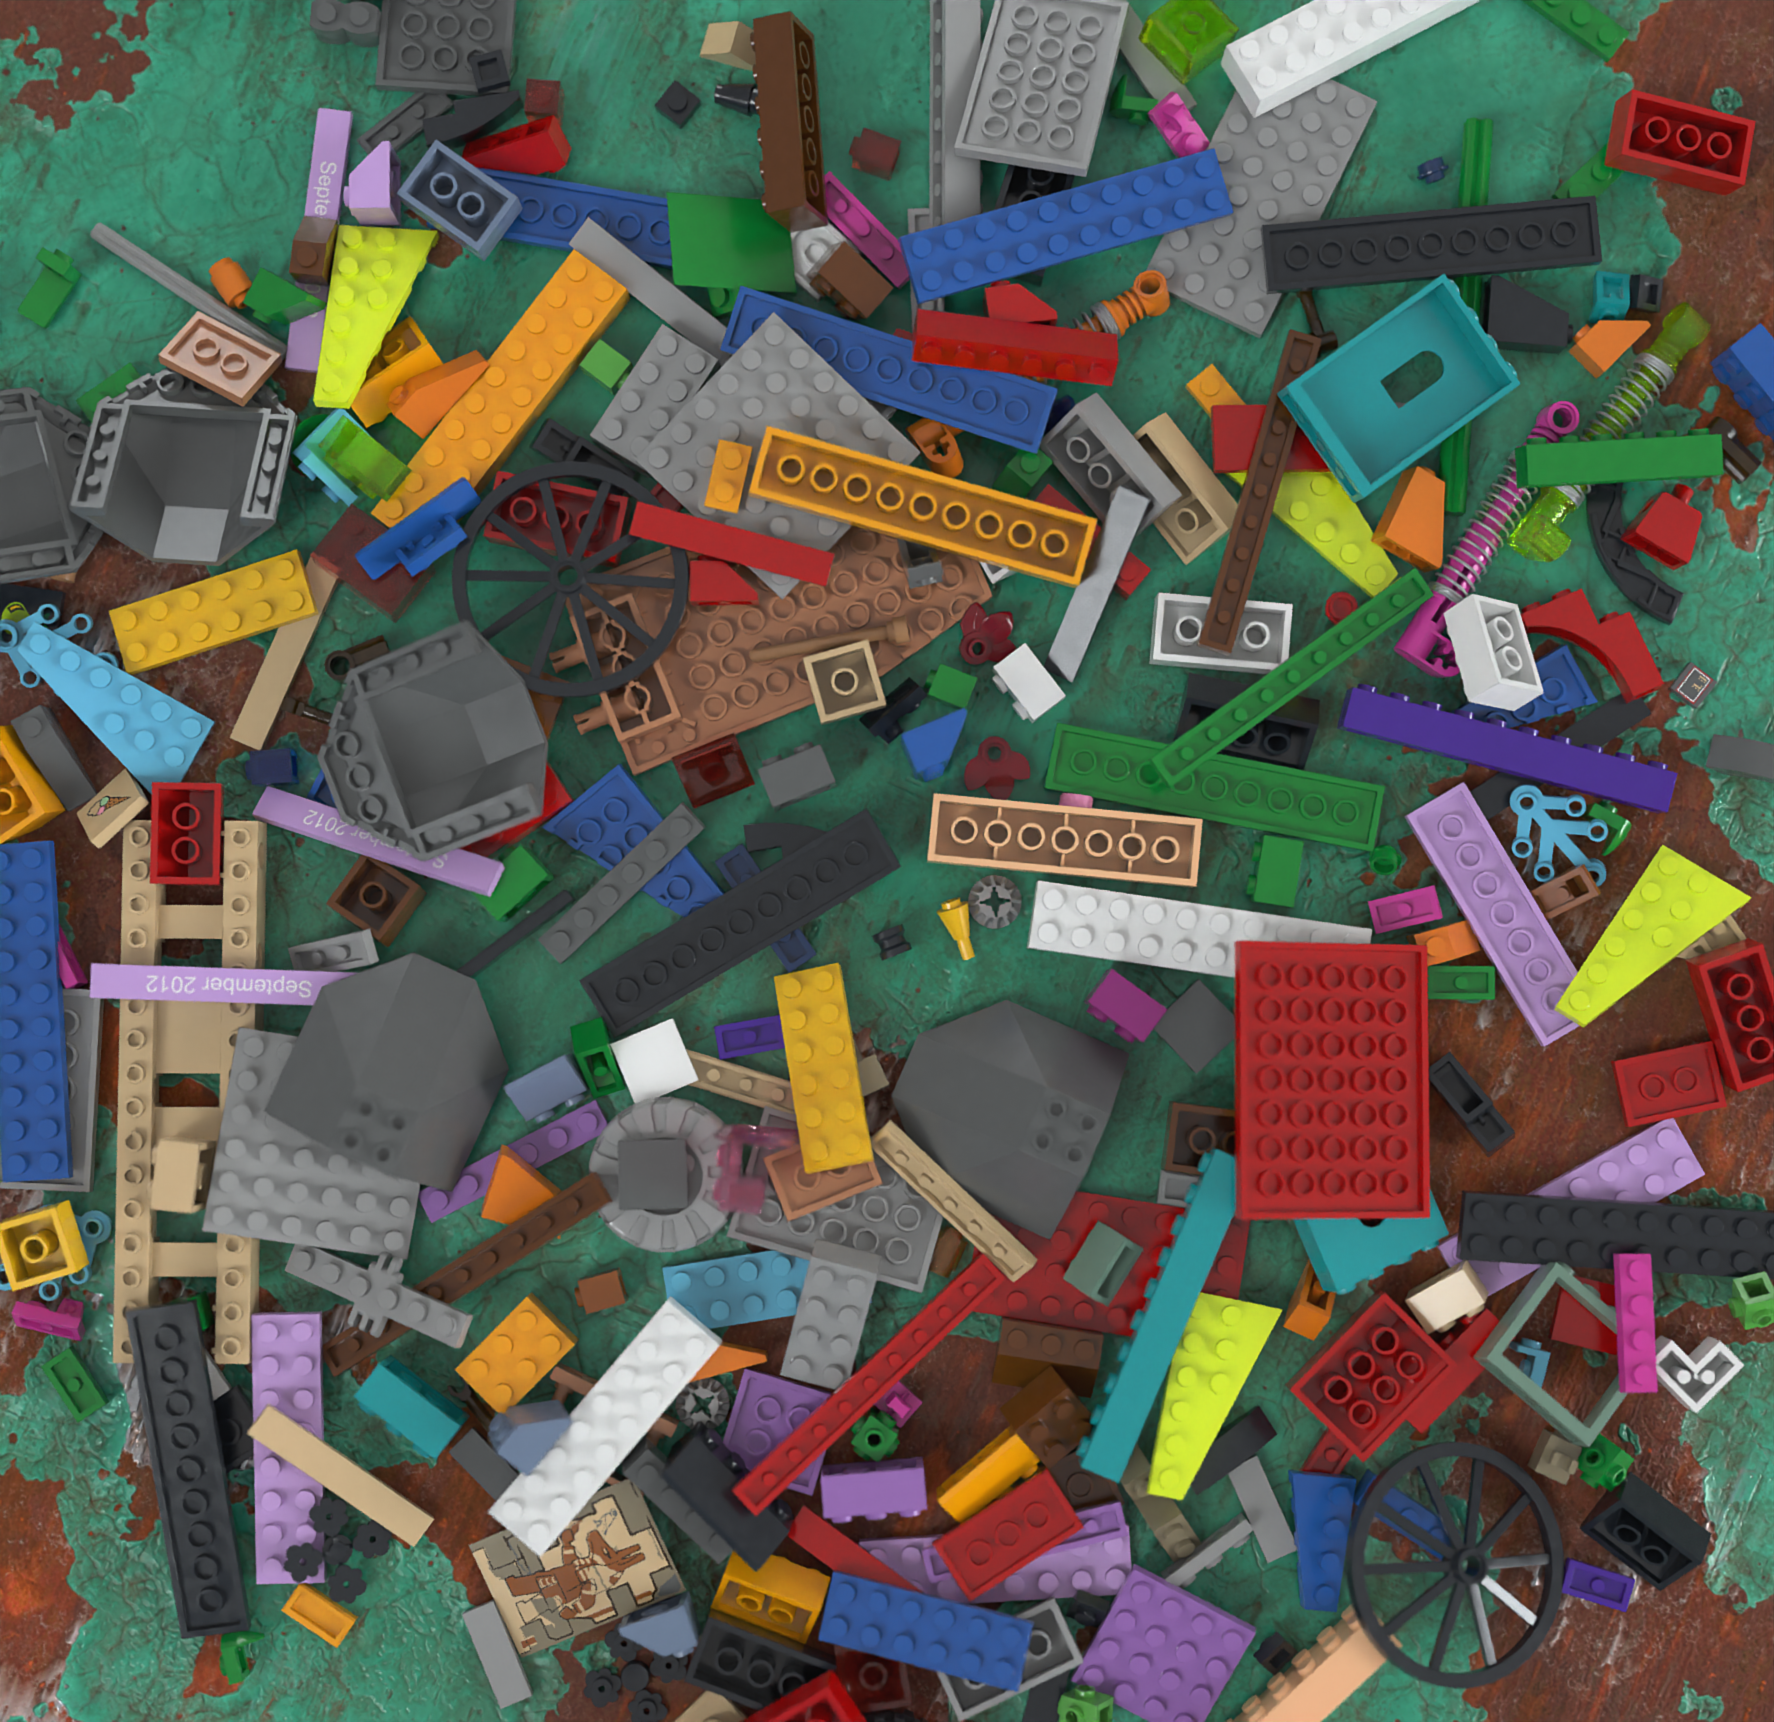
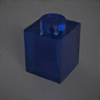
[245,748,299,787]

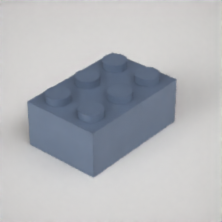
[397,140,523,261]

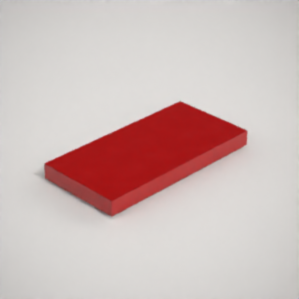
[1211,405,1331,473]
[932,1467,1084,1602]

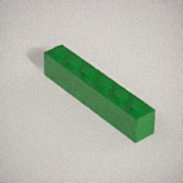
[1515,429,1724,489]

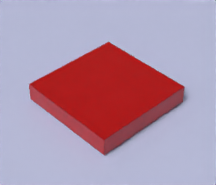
[1548,1275,1618,1355]

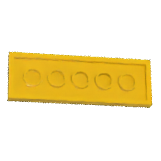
[109,549,319,675]
[774,963,874,1174]

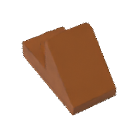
[1529,864,1601,920]

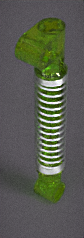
[1506,302,1711,562]

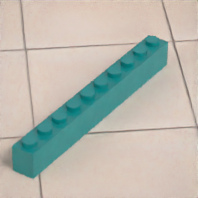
[1076,1147,1236,1483]

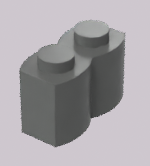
[310,0,381,47]

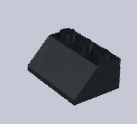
[1580,1471,1711,1591]

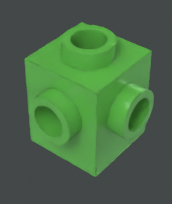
[1728,1271,1774,1330]
[1058,1685,1114,1722]

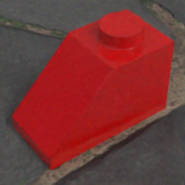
[690,555,759,606]

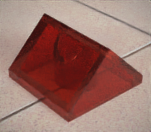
[671,733,755,809]
[834,1645,913,1713]

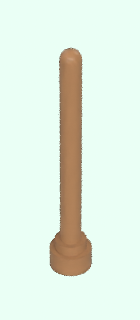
[749,615,910,662]

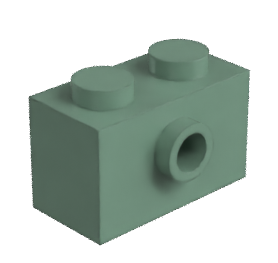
[1063,1220,1143,1307]

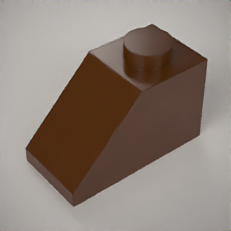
[289,216,338,286]

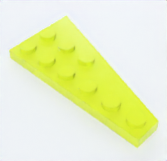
[313,225,439,409]
[1225,472,1398,598]
[1554,845,1751,1028]
[1146,1292,1283,1500]

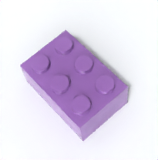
[821,1457,927,1523]

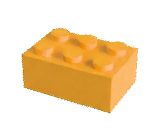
[455,1292,579,1413]

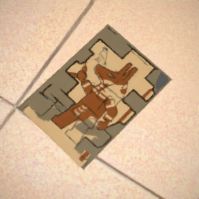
[469,1478,686,1658]

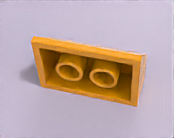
[351,316,443,428]
[0,725,65,844]
[936,1426,1040,1523]
[710,1550,831,1644]

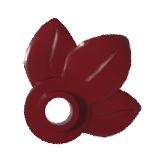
[959,602,1016,665]
[964,736,1030,800]

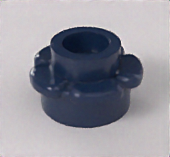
[1417,157,1449,185]

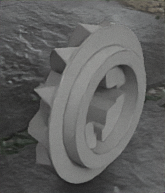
[968,875,1022,929]
[675,1377,730,1429]

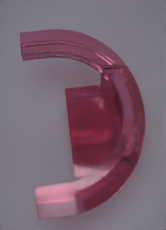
[713,1124,800,1214]

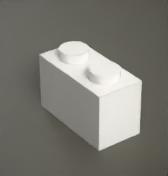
[991,643,1066,723]

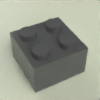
[758,742,837,812]

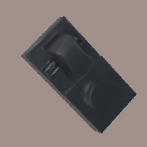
[858,677,927,744]

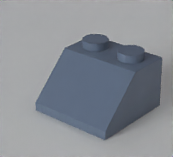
[503,1053,589,1124]
[488,1399,572,1477]
[619,1591,702,1658]

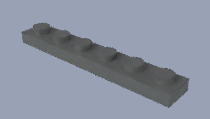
[538,803,706,964]

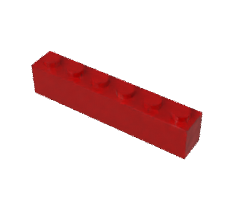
[912,309,1119,386]

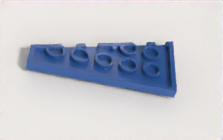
[542,764,725,917]

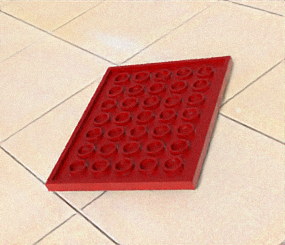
[1235,941,1430,1219]

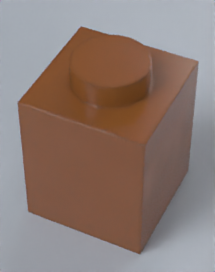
[574,1267,628,1314]

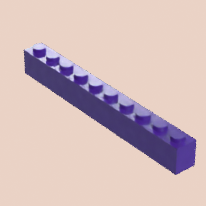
[1337,684,1678,813]

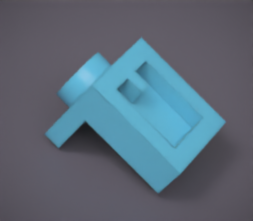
[1510,1337,1550,1388]

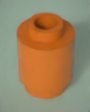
[209,257,252,309]

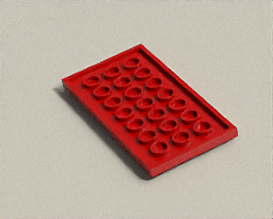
[971,1190,1250,1337]

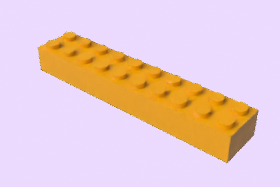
[371,249,631,529]
[749,426,1097,588]

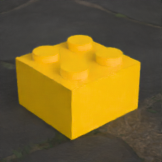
[0,1200,90,1291]

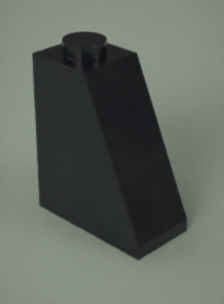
[1482,275,1573,354]

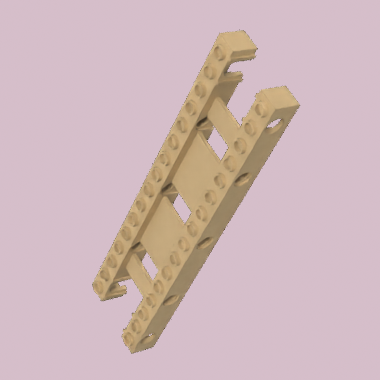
[113,820,267,1364]

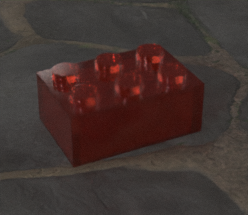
[310,503,436,623]

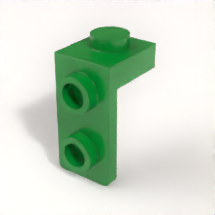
[18,247,82,329]

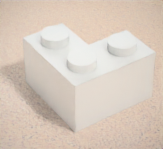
[1655,1336,1744,1413]

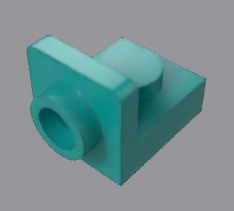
[1589,271,1630,324]

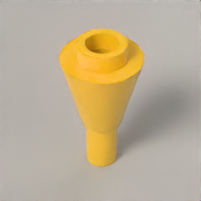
[937,897,975,960]

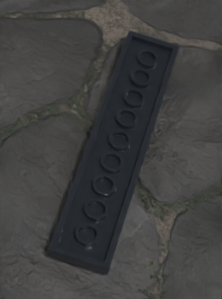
[1261,196,1602,294]
[579,808,902,1038]
[1456,1190,1774,1279]
[125,1299,251,1639]

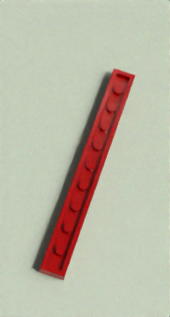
[732,1253,1006,1516]

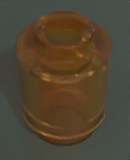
[928,1225,968,1278]

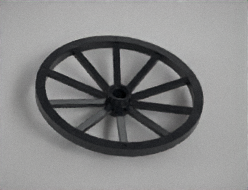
[452,461,689,698]
[1346,1442,1564,1688]

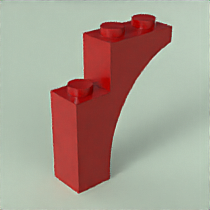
[1521,588,1664,704]

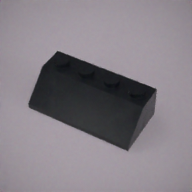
[1173,673,1320,770]
[661,1421,794,1572]

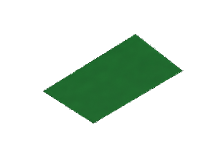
[666,192,796,293]

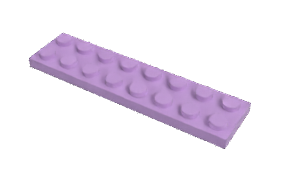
[1404,782,1580,1047]
[1437,1118,1705,1297]
[251,1311,327,1584]
[859,1523,1132,1604]

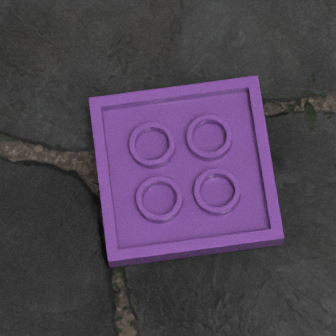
[722,1367,832,1496]

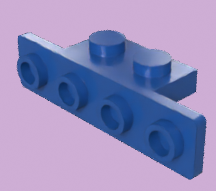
[355,477,481,580]

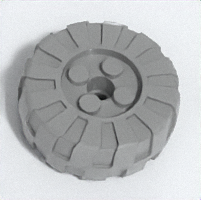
[589,1097,743,1252]

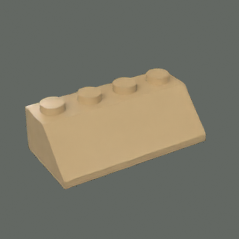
[1133,412,1238,565]

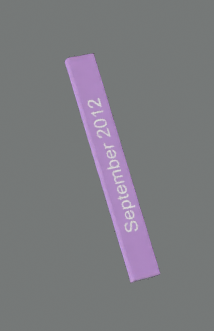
[285,108,353,373]
[252,786,505,897]
[90,964,356,1005]

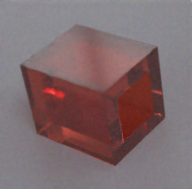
[524,78,565,126]
[849,128,901,181]

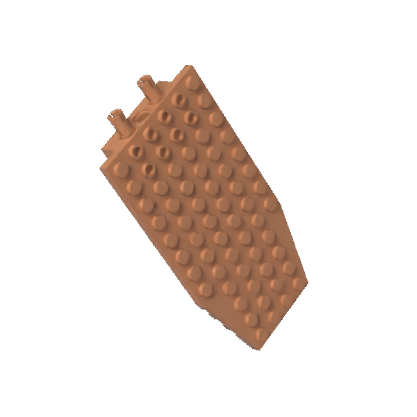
[549,526,992,776]

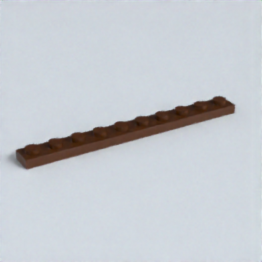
[1197,329,1322,656]
[322,1172,613,1377]

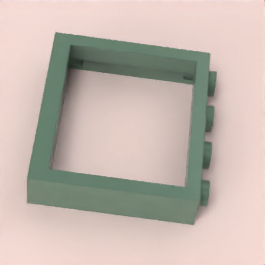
[1473,1262,1659,1447]

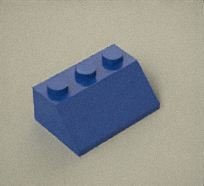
[901,708,967,782]

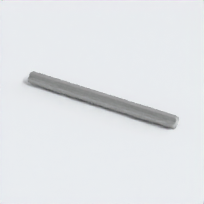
[90,223,287,360]

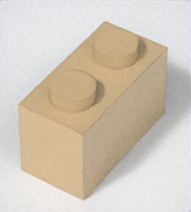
[1405,1260,1489,1335]

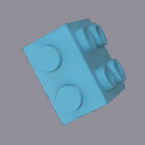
[292,408,384,506]

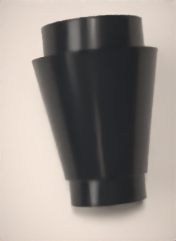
[714,83,758,117]

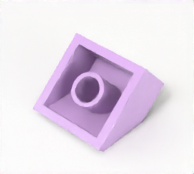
[343,141,401,226]

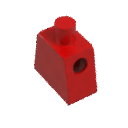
[1621,484,1702,570]

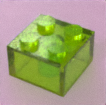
[1138,0,1239,86]
[318,415,412,502]

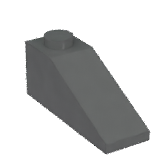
[11,705,98,812]

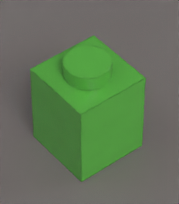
[579,338,633,395]

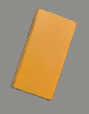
[281,1583,358,1648]

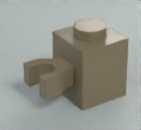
[853,1039,890,1098]
[1527,1428,1582,1485]

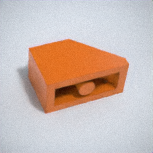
[1568,320,1651,379]
[1406,920,1481,967]
[1283,1259,1336,1341]

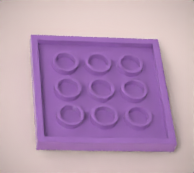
[1071,1564,1256,1722]

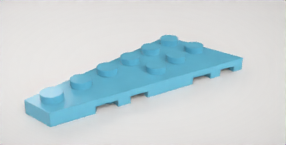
[17,621,215,795]

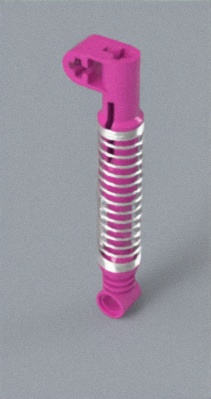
[1393,401,1579,678]

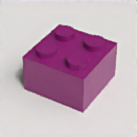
[1083,969,1167,1043]

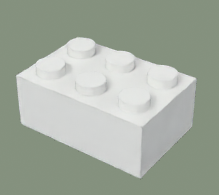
[1443,594,1544,711]

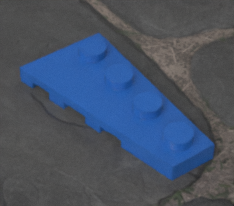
[1449,644,1598,728]
[1288,1470,1356,1612]

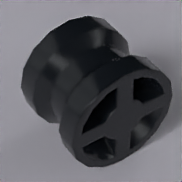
[872,924,912,961]

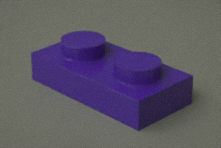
[714,1015,785,1060]
[1562,1557,1635,1612]

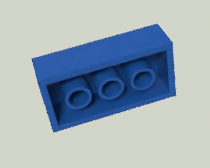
[1710,323,1774,442]

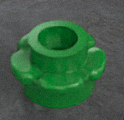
[1369,845,1402,875]

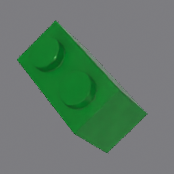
[1245,835,1304,909]

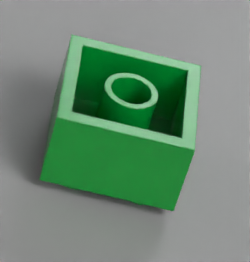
[471,845,556,923]

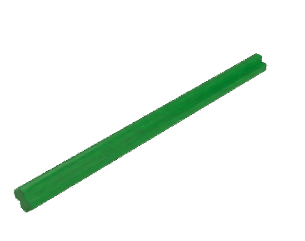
[1438,117,1494,516]

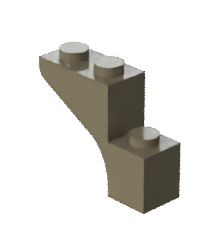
[1120,1443,1202,1562]

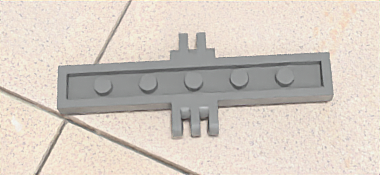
[285,1244,473,1348]

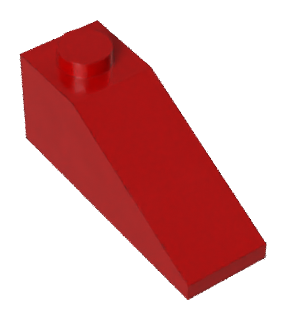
[461,115,571,175]

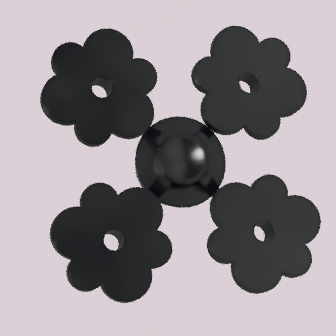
[283,1497,391,1604]
[584,1622,688,1722]

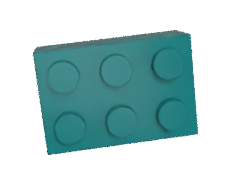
[354,1355,470,1459]

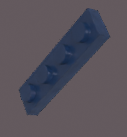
[715,843,817,973]

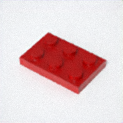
[1611,1041,1727,1127]

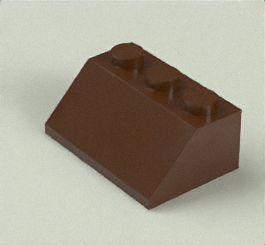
[991,1316,1104,1398]

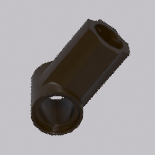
[1704,417,1762,484]
[324,635,391,684]

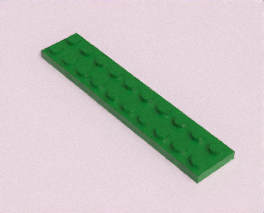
[1044,723,1385,852]

